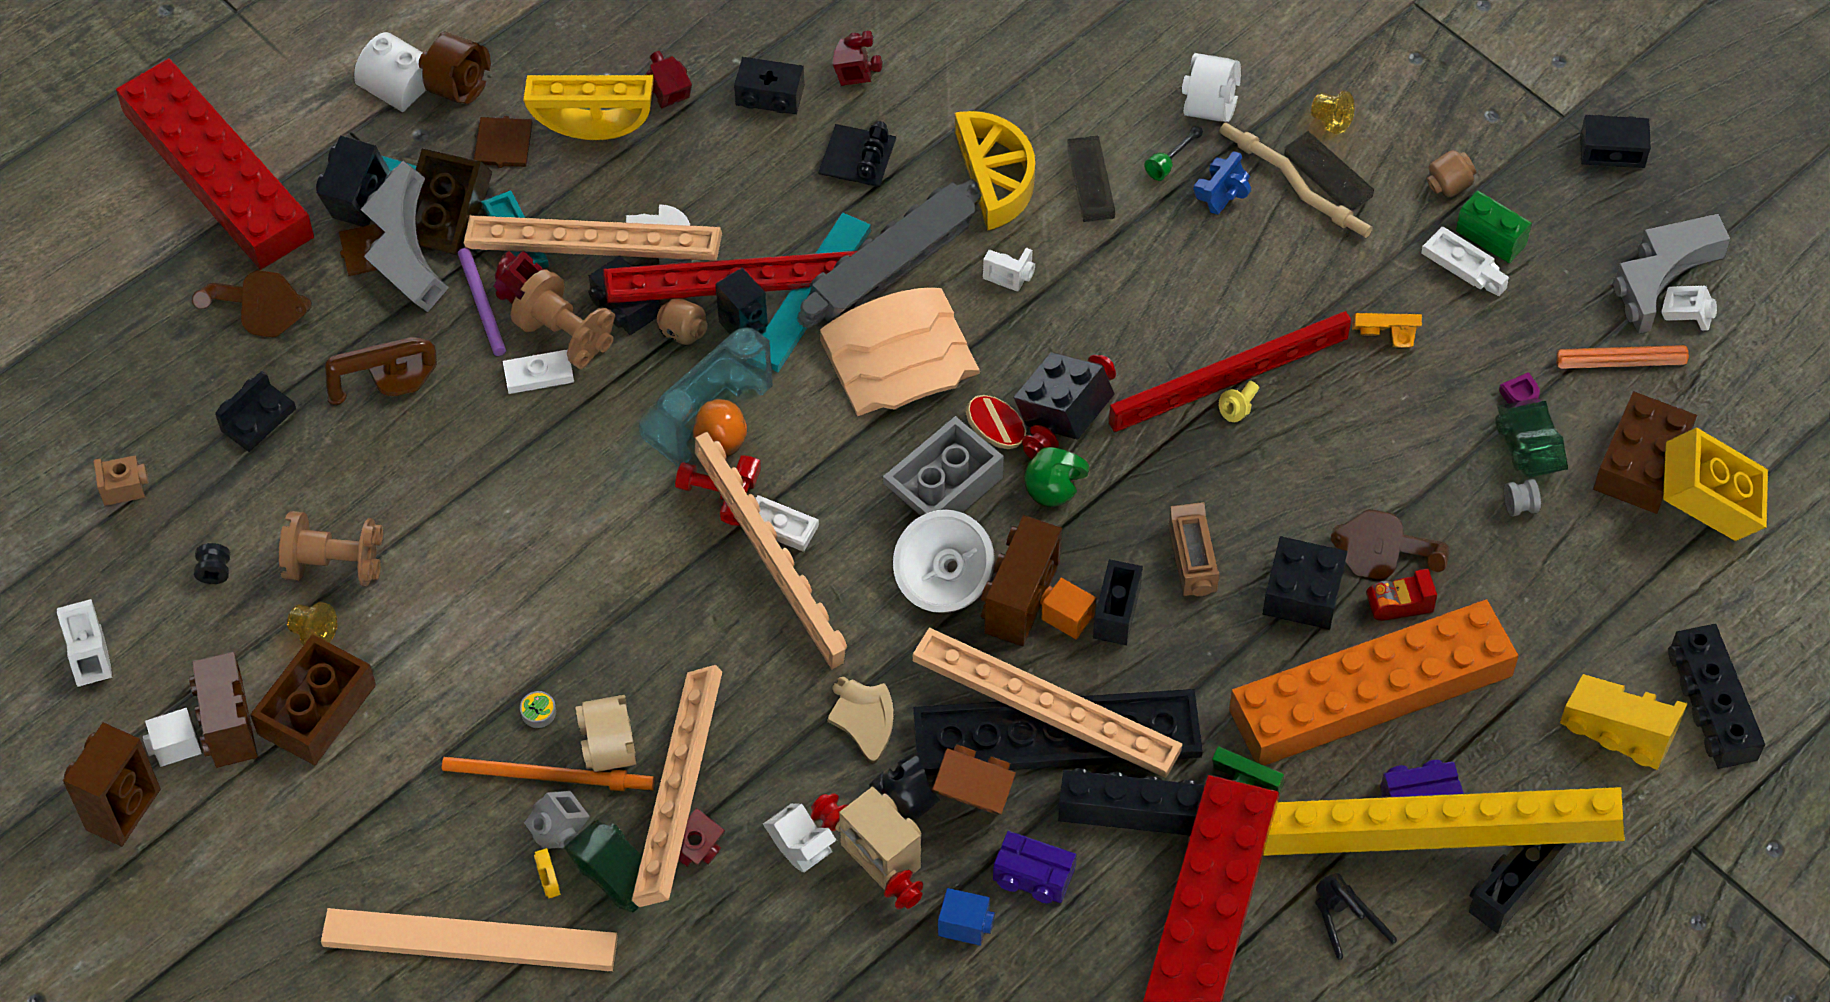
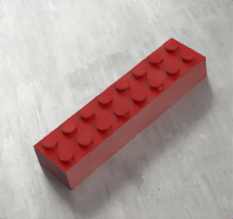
[116,58,315,270]

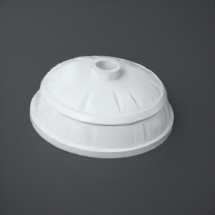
[893,510,994,613]

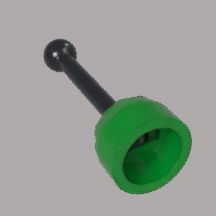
[1144,126,1203,181]

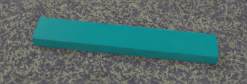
[749,212,871,372]

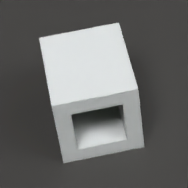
[143,708,202,767]

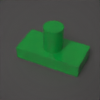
[1212,746,1284,794]

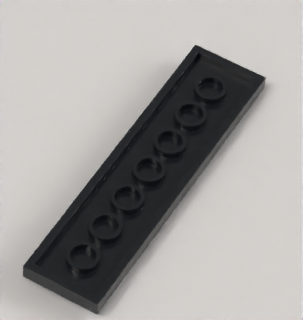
[913,689,1203,776]

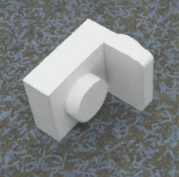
[983,248,1035,292]
[1661,286,1717,331]

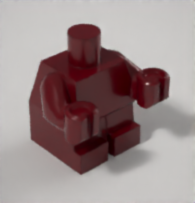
[833,31,883,86]
[645,51,692,109]
[493,250,544,304]

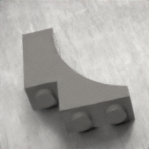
[361,161,449,312]
[1613,214,1730,334]

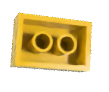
[1663,427,1768,541]

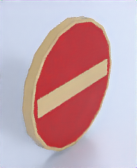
[966,395,1026,449]

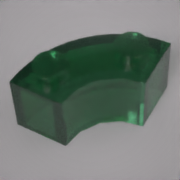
[1495,398,1568,478]
[563,820,642,913]

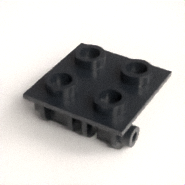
[818,121,896,187]

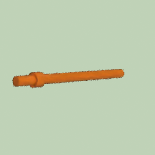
[442,757,655,791]

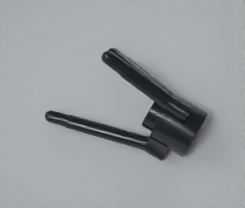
[1315,873,1397,960]

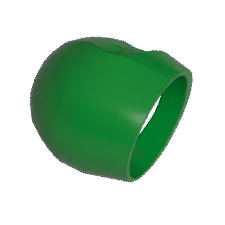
[1024,447,1089,507]

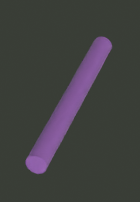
[458,248,506,356]

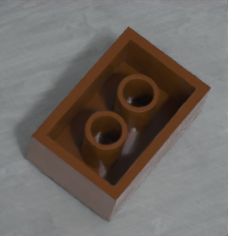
[1593,391,1697,514]
[981,515,1062,647]
[250,634,376,766]
[63,722,161,847]

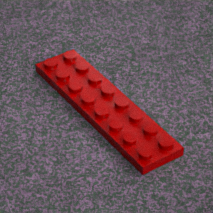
[1143,775,1280,1002]

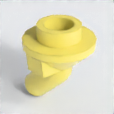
[1218,381,1260,422]

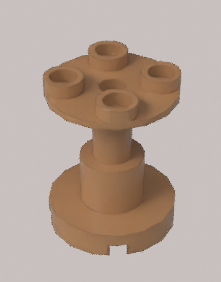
[510,269,615,369]
[279,511,383,587]

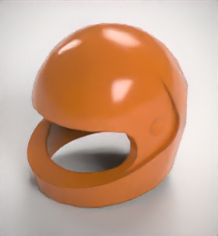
[693,399,747,456]

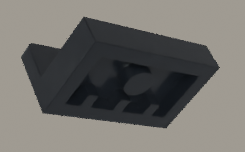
[215,371,296,452]

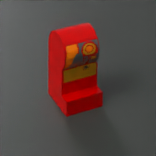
[1366,569,1437,621]

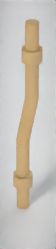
[1219,122,1372,238]

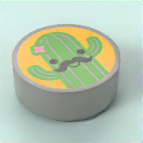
[520,691,556,728]

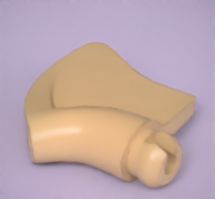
[827,677,893,764]

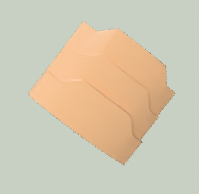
[820,288,980,416]

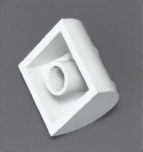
[354,32,426,112]

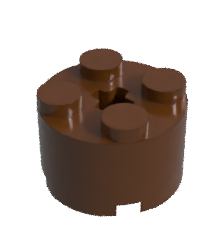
[418,31,491,104]

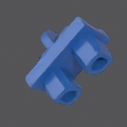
[1193,151,1251,215]

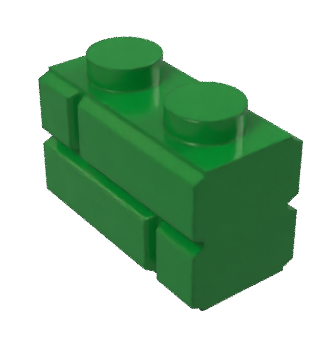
[1456,191,1532,263]

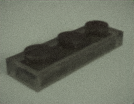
[1284,131,1374,211]
[1067,135,1115,222]

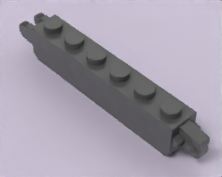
[797,179,981,328]

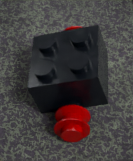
[1013,352,1116,459]

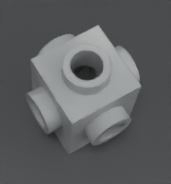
[524,791,590,849]

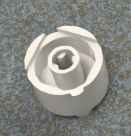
[1182,53,1241,122]

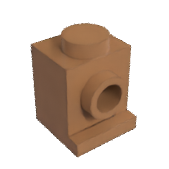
[94,455,149,506]

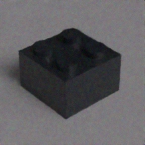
[316,135,391,227]
[1262,536,1348,630]

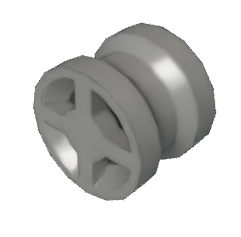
[1504,479,1541,516]

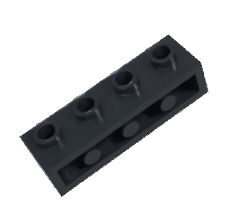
[1668,623,1765,769]
[1058,769,1205,836]
[1469,843,1577,934]

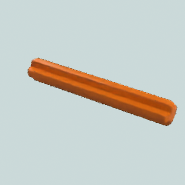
[1556,345,1689,369]

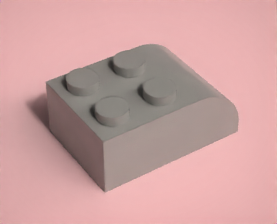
[883,416,1004,516]

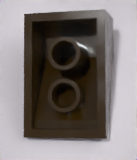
[415,148,492,255]

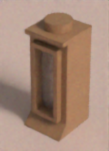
[1168,502,1219,596]

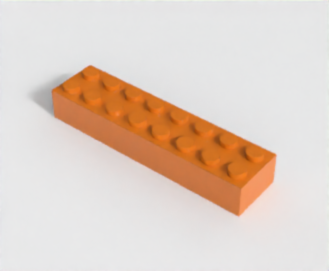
[1229,599,1519,766]

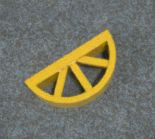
[523,75,654,140]
[955,111,1035,231]

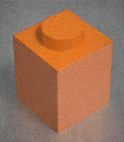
[1040,577,1096,640]

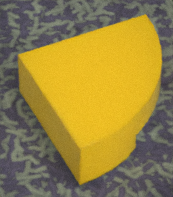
[534,848,561,899]

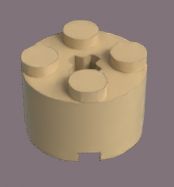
[576,695,637,772]

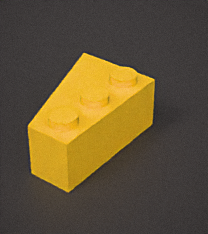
[1560,674,1687,770]

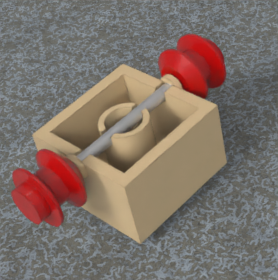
[810,786,923,909]

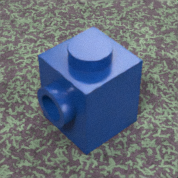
[938,888,995,946]

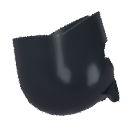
[869,753,940,820]

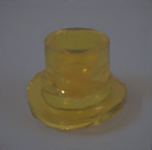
[1311,90,1355,134]
[287,602,338,645]

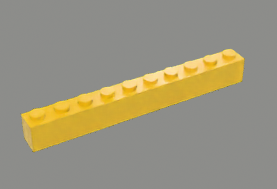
[1263,787,1625,856]

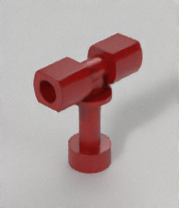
[675,455,761,526]

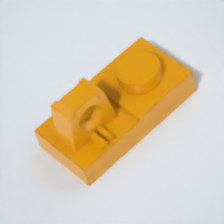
[1352,313,1422,348]

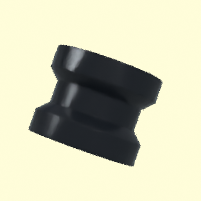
[194,543,230,584]

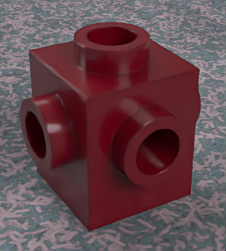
[678,808,725,867]

